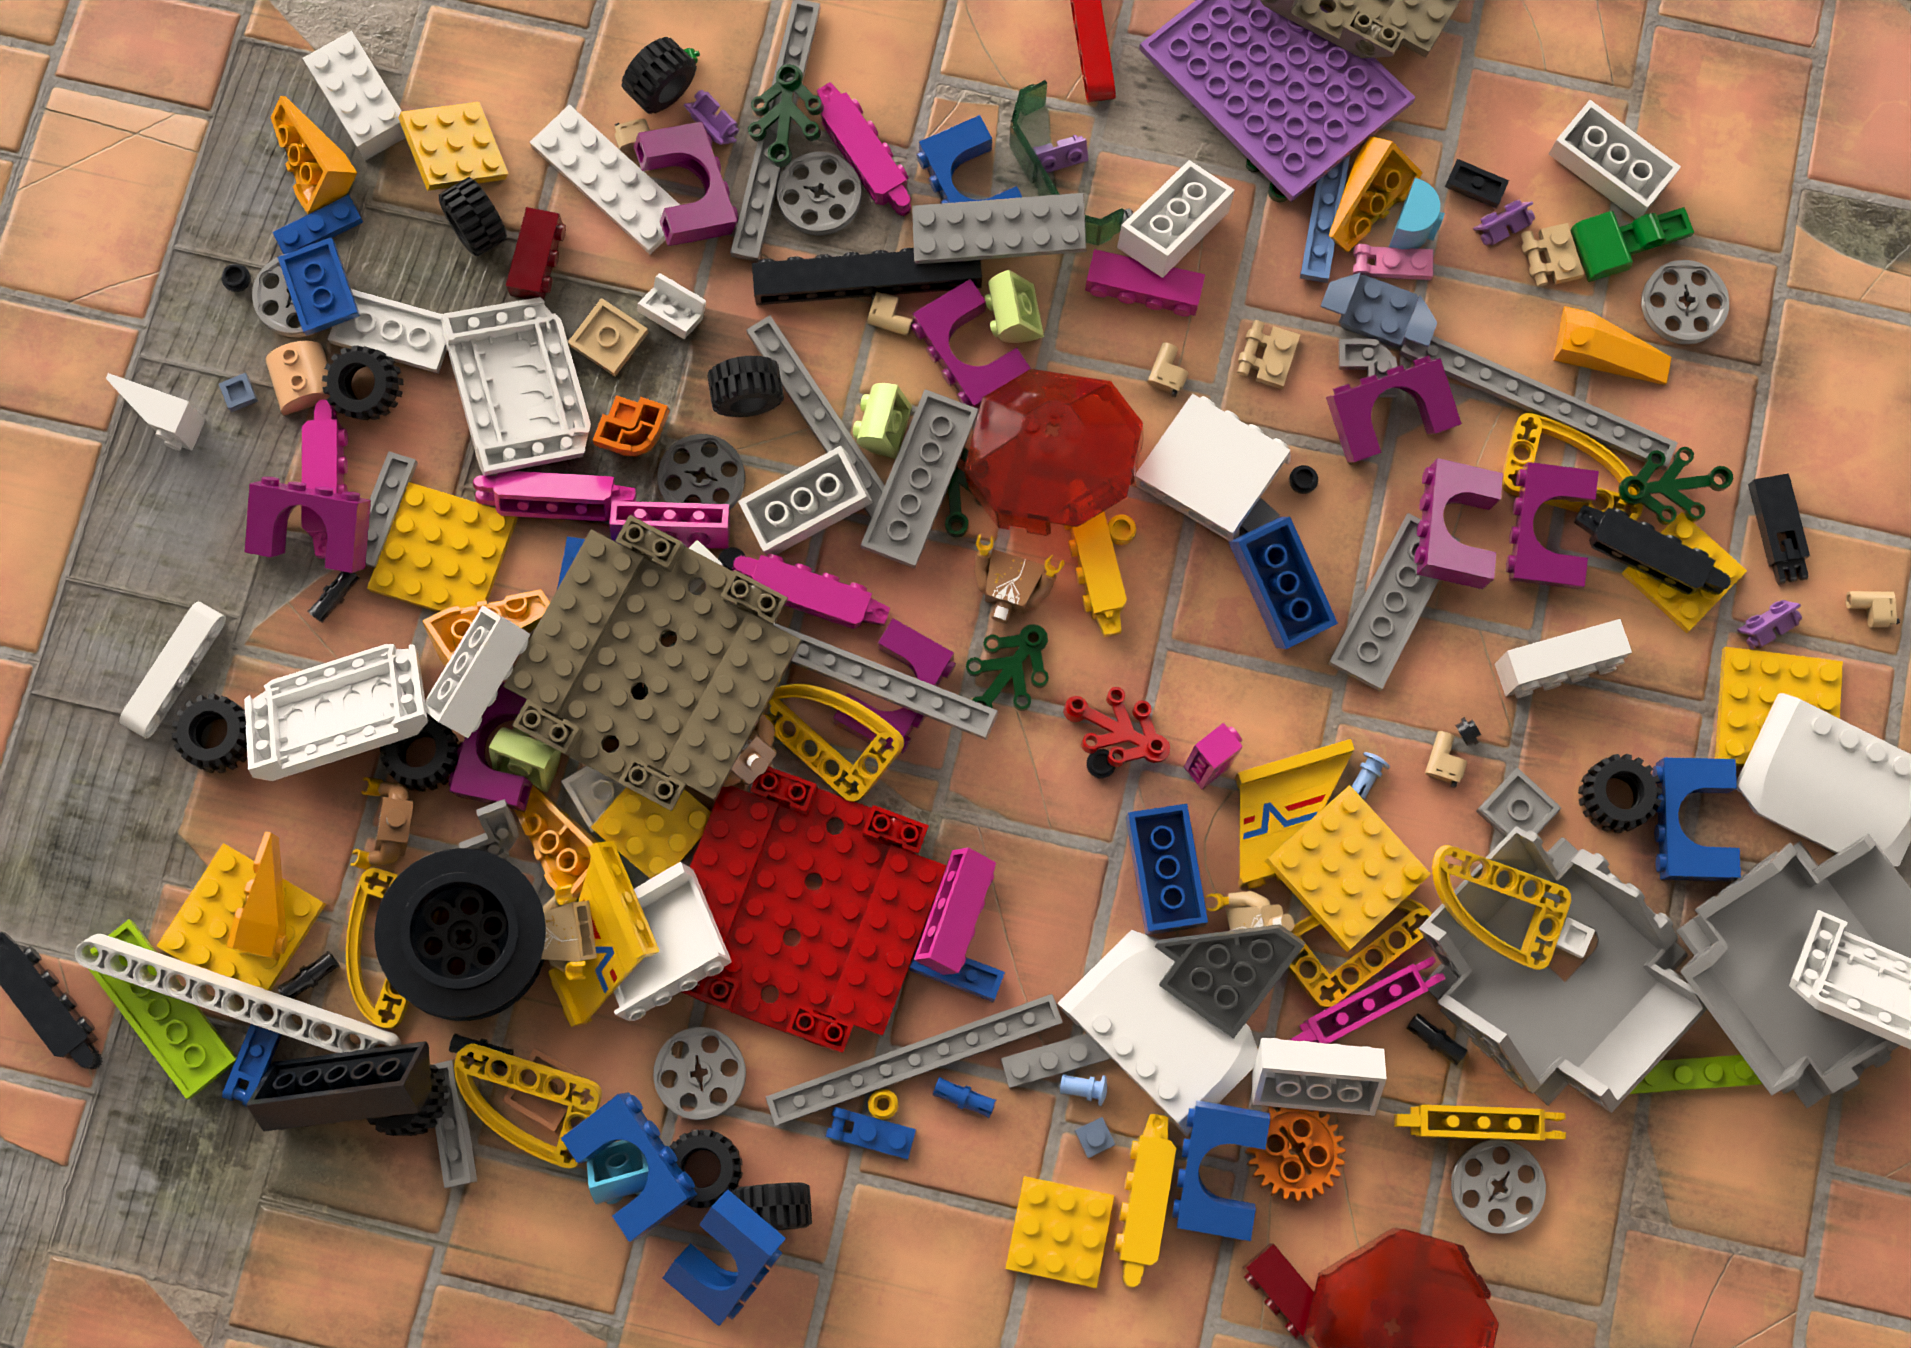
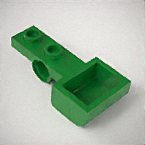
[1570,207,1694,282]

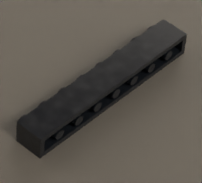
[752,248,982,305]

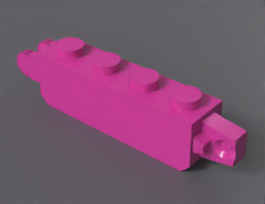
[816,82,911,216]
[301,399,348,559]
[473,471,636,521]
[732,554,890,629]
[1289,956,1446,1044]

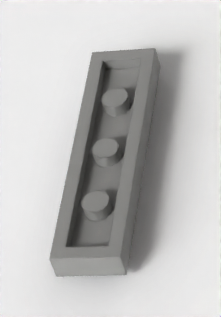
[366,451,418,568]
[1001,1034,1112,1088]
[433,1060,477,1188]

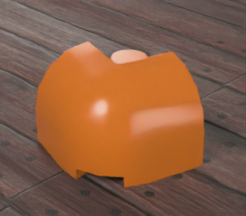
[593,395,670,457]

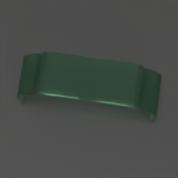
[1009,80,1124,246]

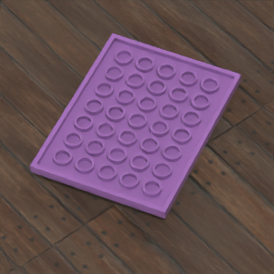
[1139,0,1415,202]

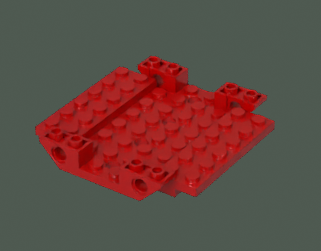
[681,766,947,1053]

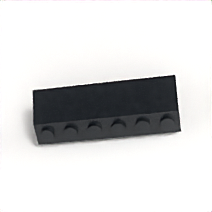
[246,1041,431,1132]

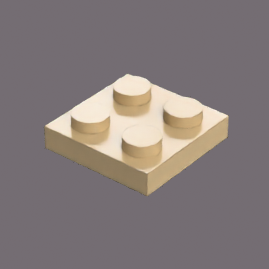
[568,298,649,377]

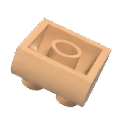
[266,341,330,416]

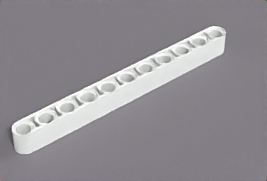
[75,934,401,1053]

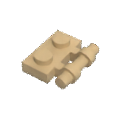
[1521,223,1584,287]
[1237,320,1300,390]

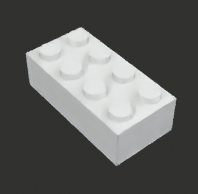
[303,31,406,161]
[1549,100,1681,219]
[1117,160,1235,278]
[738,446,873,555]
[425,605,531,738]
[1495,619,1632,698]
[1252,1038,1387,1116]

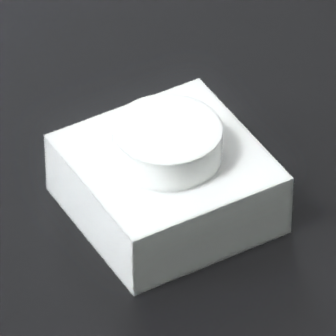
[1556,917,1595,958]

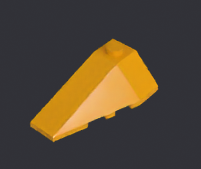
[1553,306,1672,385]
[227,832,288,960]

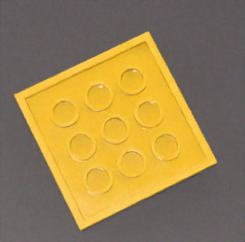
[367,482,518,612]
[1715,647,1843,767]
[1265,785,1431,952]
[157,843,326,998]

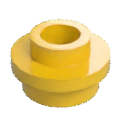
[868,1089,899,1120]

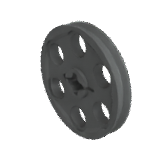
[657,434,745,510]

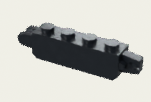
[1574,505,1731,595]
[0,931,103,1070]

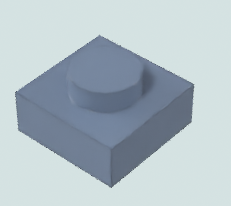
[219,373,258,412]
[1074,1117,1116,1158]

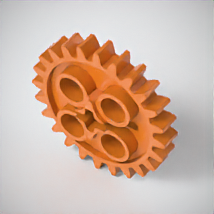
[1245,1106,1346,1202]

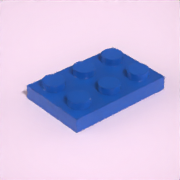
[278,237,360,336]

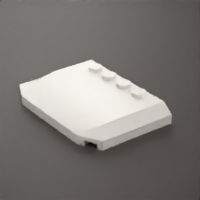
[441,297,591,476]
[244,644,428,781]
[1736,693,1911,866]
[1789,910,1911,1050]
[1057,930,1258,1136]

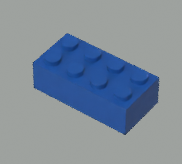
[1228,516,1338,649]
[1125,804,1208,935]

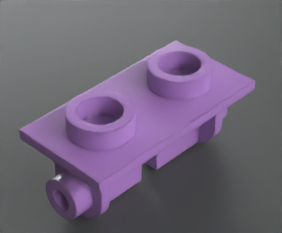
[684,90,739,145]
[1028,135,1088,176]
[1473,199,1535,245]
[1737,600,1802,649]

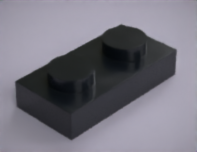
[1445,159,1509,209]

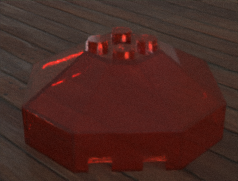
[964,369,1144,536]
[1304,1227,1499,1348]

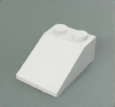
[106,373,206,451]

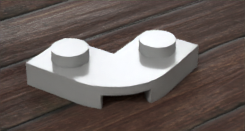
[1338,339,1398,398]
[459,799,519,859]

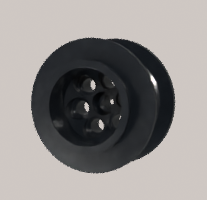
[374,848,546,1021]

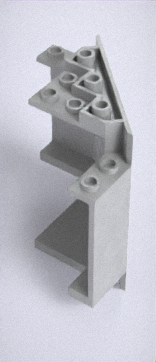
[1418,826,1707,1113]
[1676,834,1911,1108]

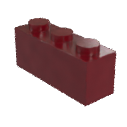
[506,207,566,301]
[1242,1243,1336,1342]

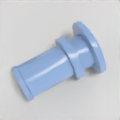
[1351,752,1390,800]
[1060,1074,1107,1106]

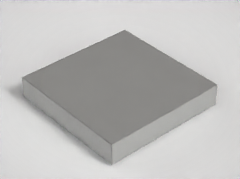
[1476,768,1561,837]

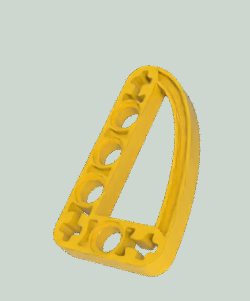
[1502,413,1643,521]
[763,684,904,802]
[1432,845,1571,970]
[346,868,444,1029]
[1288,897,1432,1008]
[454,1044,602,1168]

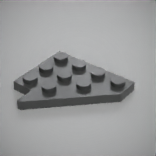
[1155,924,1305,1039]

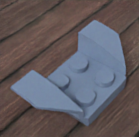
[1320,273,1437,348]

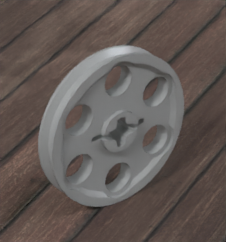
[777,152,862,236]
[252,254,312,337]
[1641,260,1729,345]
[653,1027,746,1120]
[1451,1140,1546,1234]

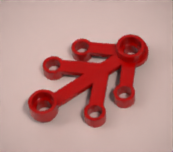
[1063,687,1170,767]

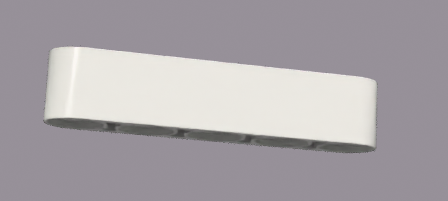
[119,601,226,738]

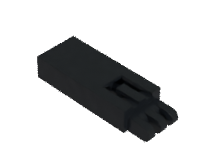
[1748,473,1810,584]

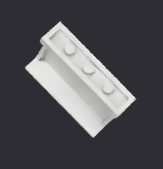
[1135,393,1291,541]
[614,862,732,1021]

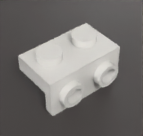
[637,273,706,339]

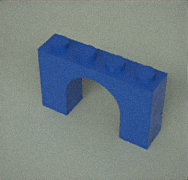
[916,115,1022,204]
[1652,757,1741,882]
[561,1092,697,1242]
[1172,1100,1270,1241]
[662,1190,786,1326]

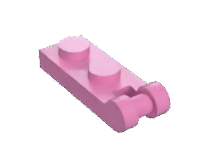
[1353,244,1433,280]

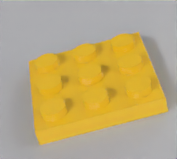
[398,102,509,191]
[1621,512,1747,634]
[590,787,711,879]
[1005,1176,1114,1288]

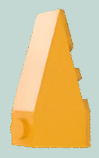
[270,96,357,214]
[1329,136,1423,252]
[423,589,550,667]
[514,785,599,899]

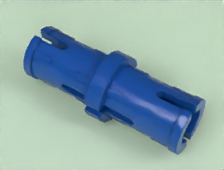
[933,1077,996,1118]

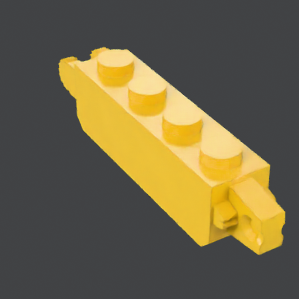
[1061,479,1127,637]
[1394,1105,1566,1142]
[1114,1114,1176,1288]

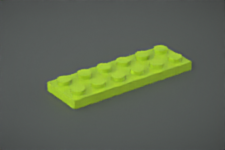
[88,919,237,1100]

